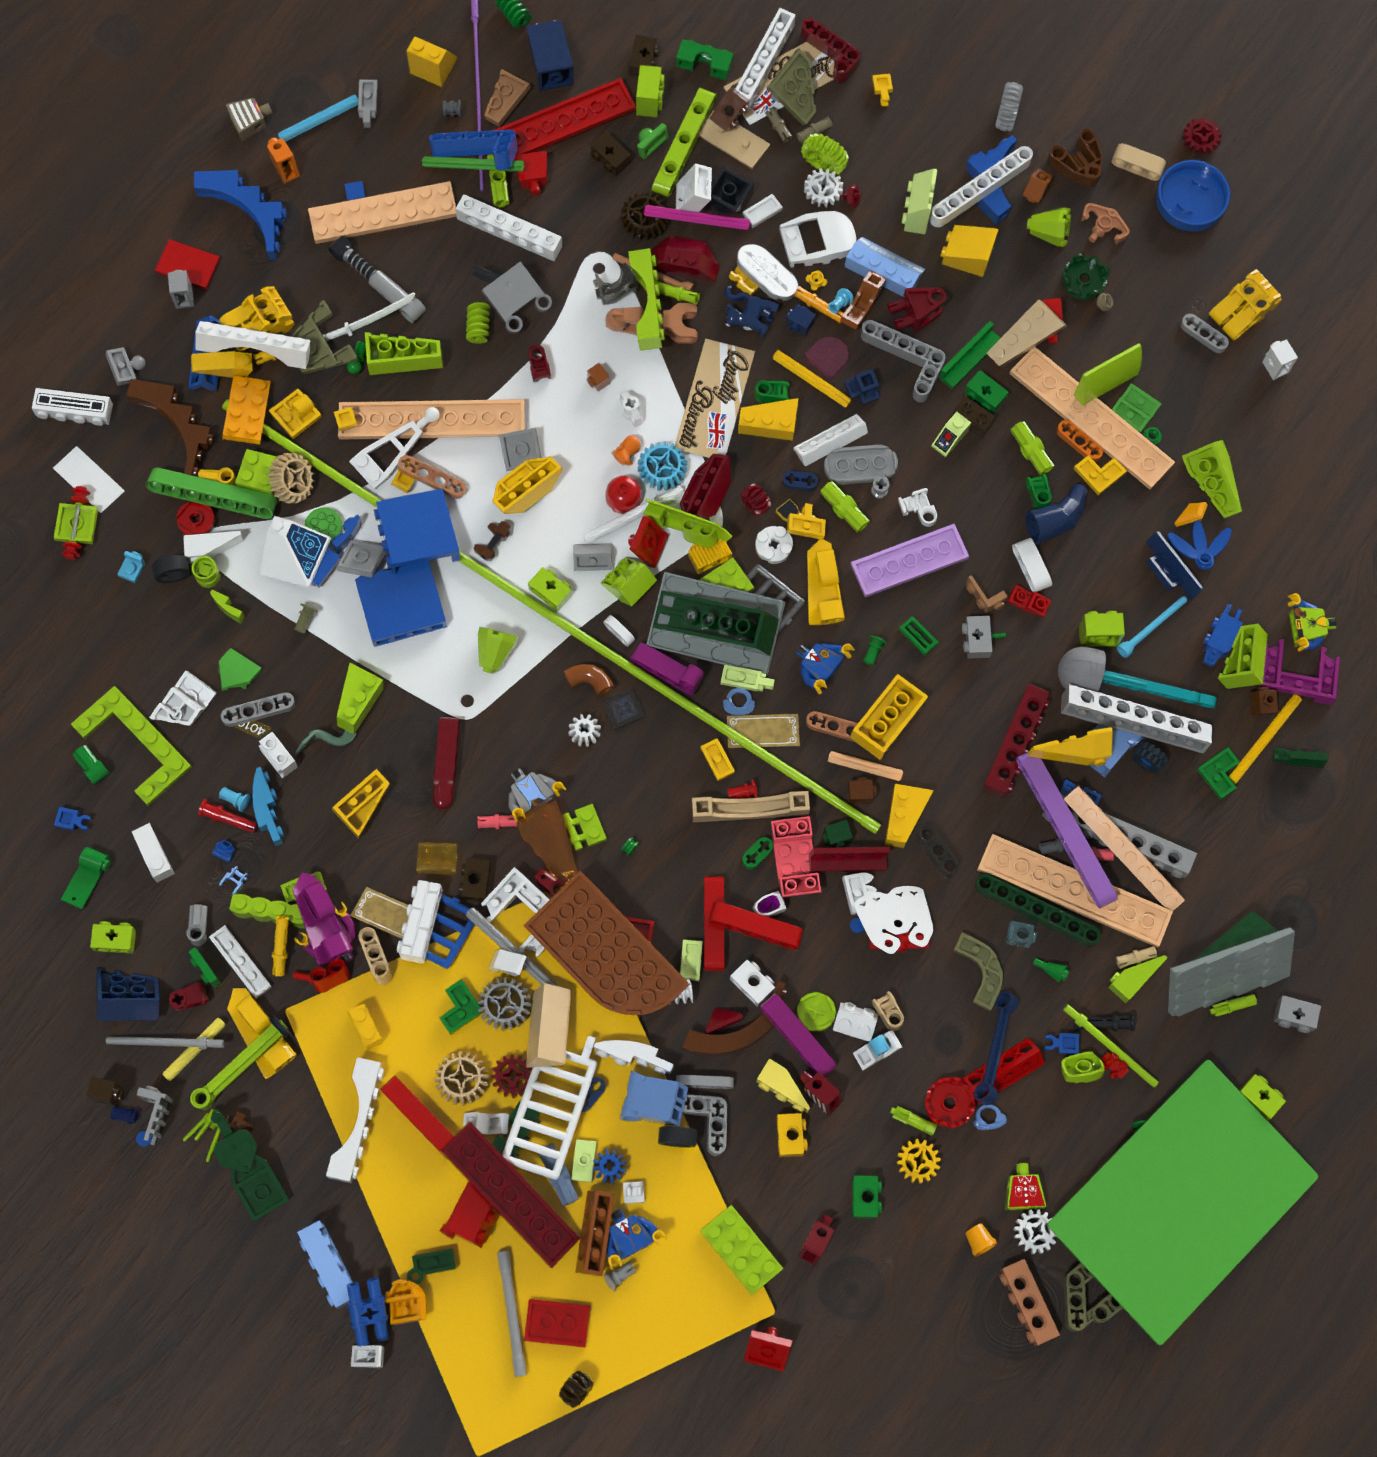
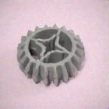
[995,82,1023,131]
[478,977,532,1031]

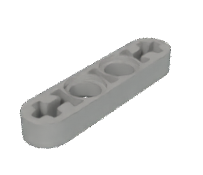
[221,692,295,727]

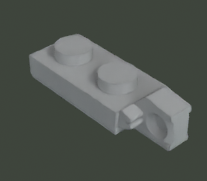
[358,80,378,128]

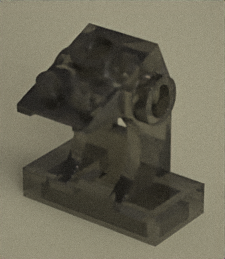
[593,263,640,305]

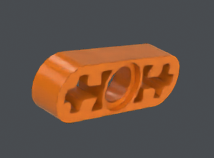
[1057,420,1103,462]

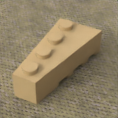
[987,300,1068,367]

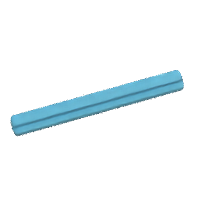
[278,95,358,142]

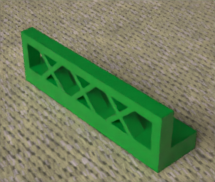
[939,321,1001,390]

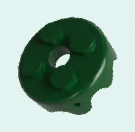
[1062,253,1108,301]

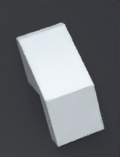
[489,949,527,976]
[853,1030,902,1070]
[463,1112,509,1135]

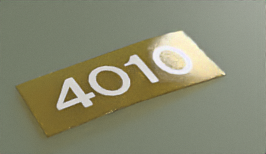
[232,714,272,738]

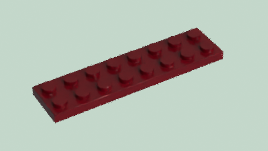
[440,1122,580,1268]

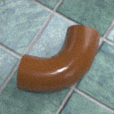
[563,664,614,696]

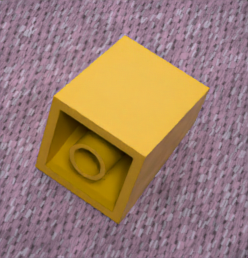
[407,37,458,87]
[940,225,998,277]

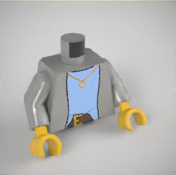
[508,769,566,822]

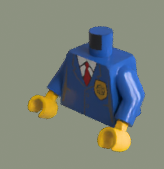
[796,644,855,694]
[606,1208,667,1270]

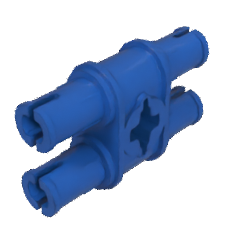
[347,1277,389,1346]

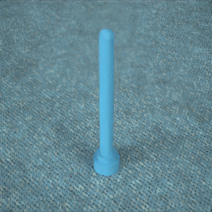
[1117,596,1187,658]

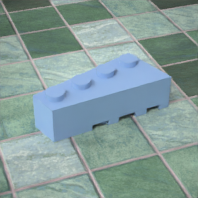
[297,1220,353,1309]

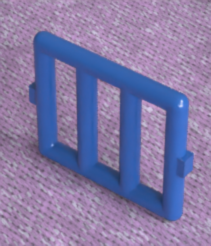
[400,894,475,969]

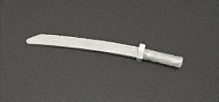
[323,293,415,342]

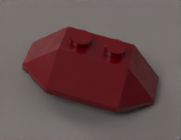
[651,235,720,283]
[680,453,731,519]

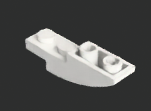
[594,1040,673,1075]

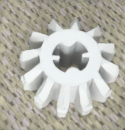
[568,714,601,747]

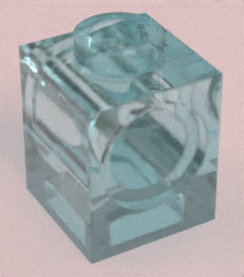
[1006,921,1037,948]

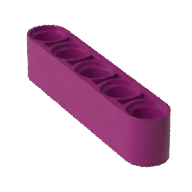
[760,993,837,1078]

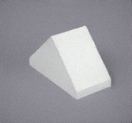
[351,1345,385,1368]

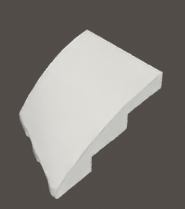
[149,671,218,726]

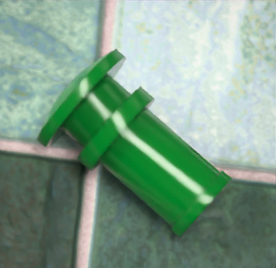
[863,635,887,666]

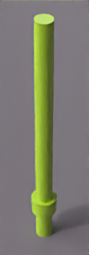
[1063,1004,1159,1088]

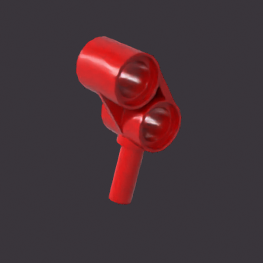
[293,958,350,993]

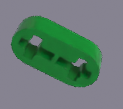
[742,837,773,870]

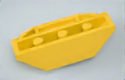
[492,456,563,514]

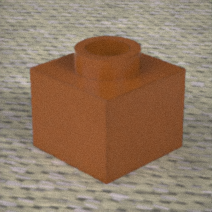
[586,363,610,392]

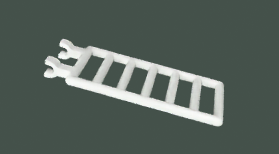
[502,1036,597,1180]

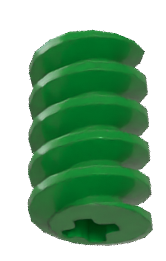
[495,0,532,29]

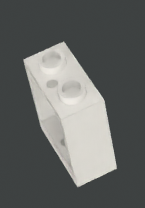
[676,163,712,212]

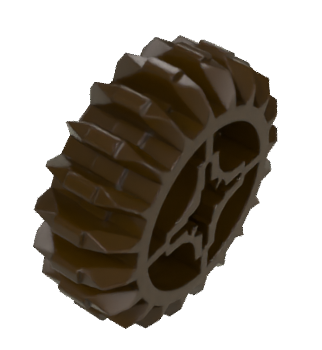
[620,192,669,241]

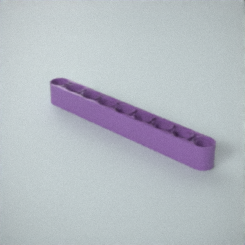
[1016,752,1118,909]

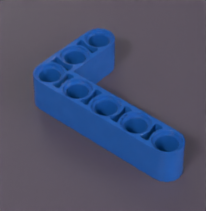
[429,130,518,170]

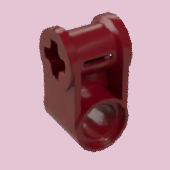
[528,344,551,382]
[169,982,210,1012]

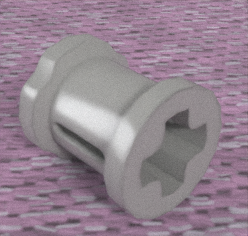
[871,476,889,499]

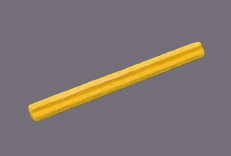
[1229,694,1302,784]

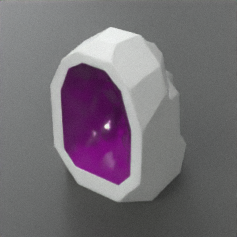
[752,891,786,917]

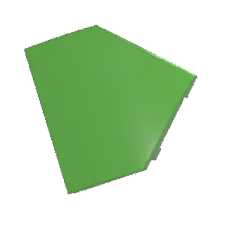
[218,648,262,690]

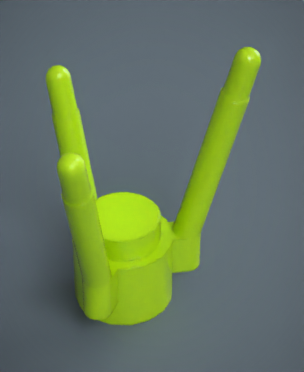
[183,1109,225,1162]

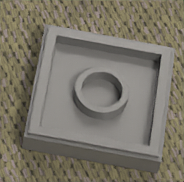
[499,428,542,471]
[337,540,386,578]

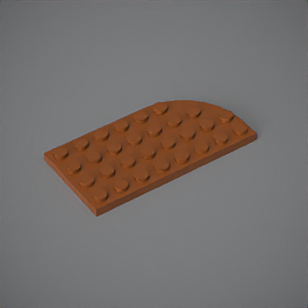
[523,870,690,1015]

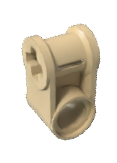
[872,991,904,1031]

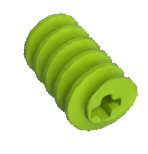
[466,302,490,344]

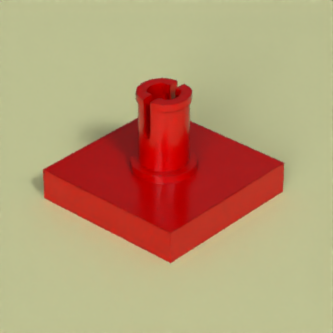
[628,516,669,568]
[744,1327,792,1372]

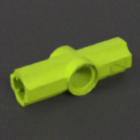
[487,154,509,208]
[1010,421,1054,475]
[820,481,870,533]

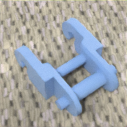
[219,866,248,895]

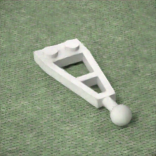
[349,407,440,490]

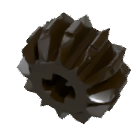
[559,1370,593,1408]

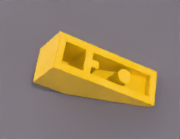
[191,351,252,378]

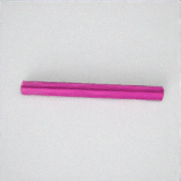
[644,205,750,230]

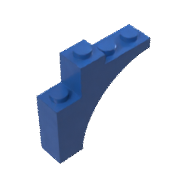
[966,135,1017,225]

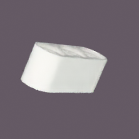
[1012,538,1052,593]

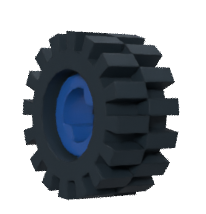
[1131,741,1169,775]

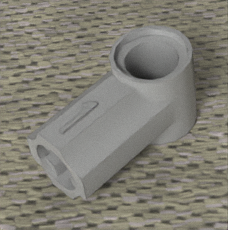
[186,904,208,946]

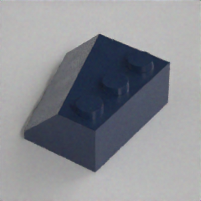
[96,967,159,1022]

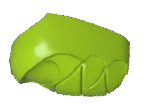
[1061,1052,1105,1083]

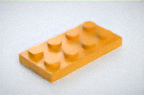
[222,375,271,445]

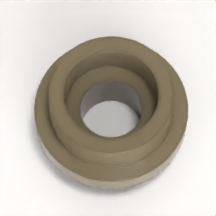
[1097,293,1113,311]

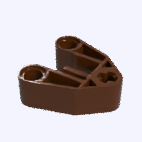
[1048,128,1103,187]

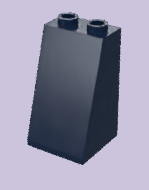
[526,20,574,91]

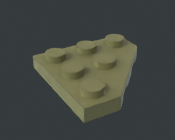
[766,48,816,126]

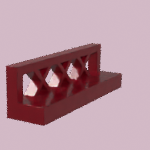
[808,847,890,873]

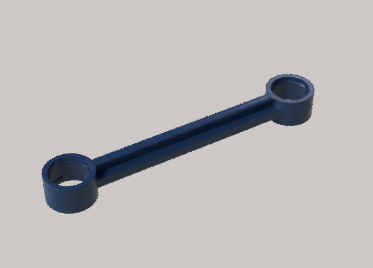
[974,991,1018,1106]

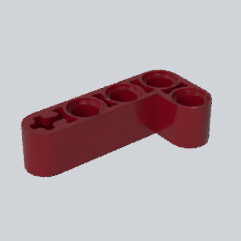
[801,18,860,83]

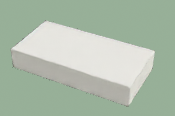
[743,194,783,228]

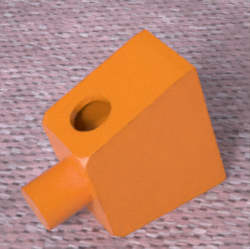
[267,138,300,184]

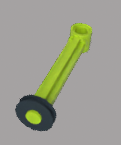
[190,1014,293,1110]

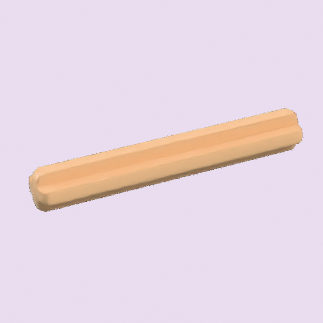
[828,751,903,781]

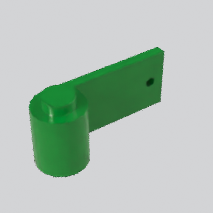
[61,847,111,910]

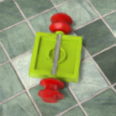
[54,486,98,560]

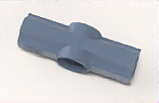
[539,1143,578,1206]

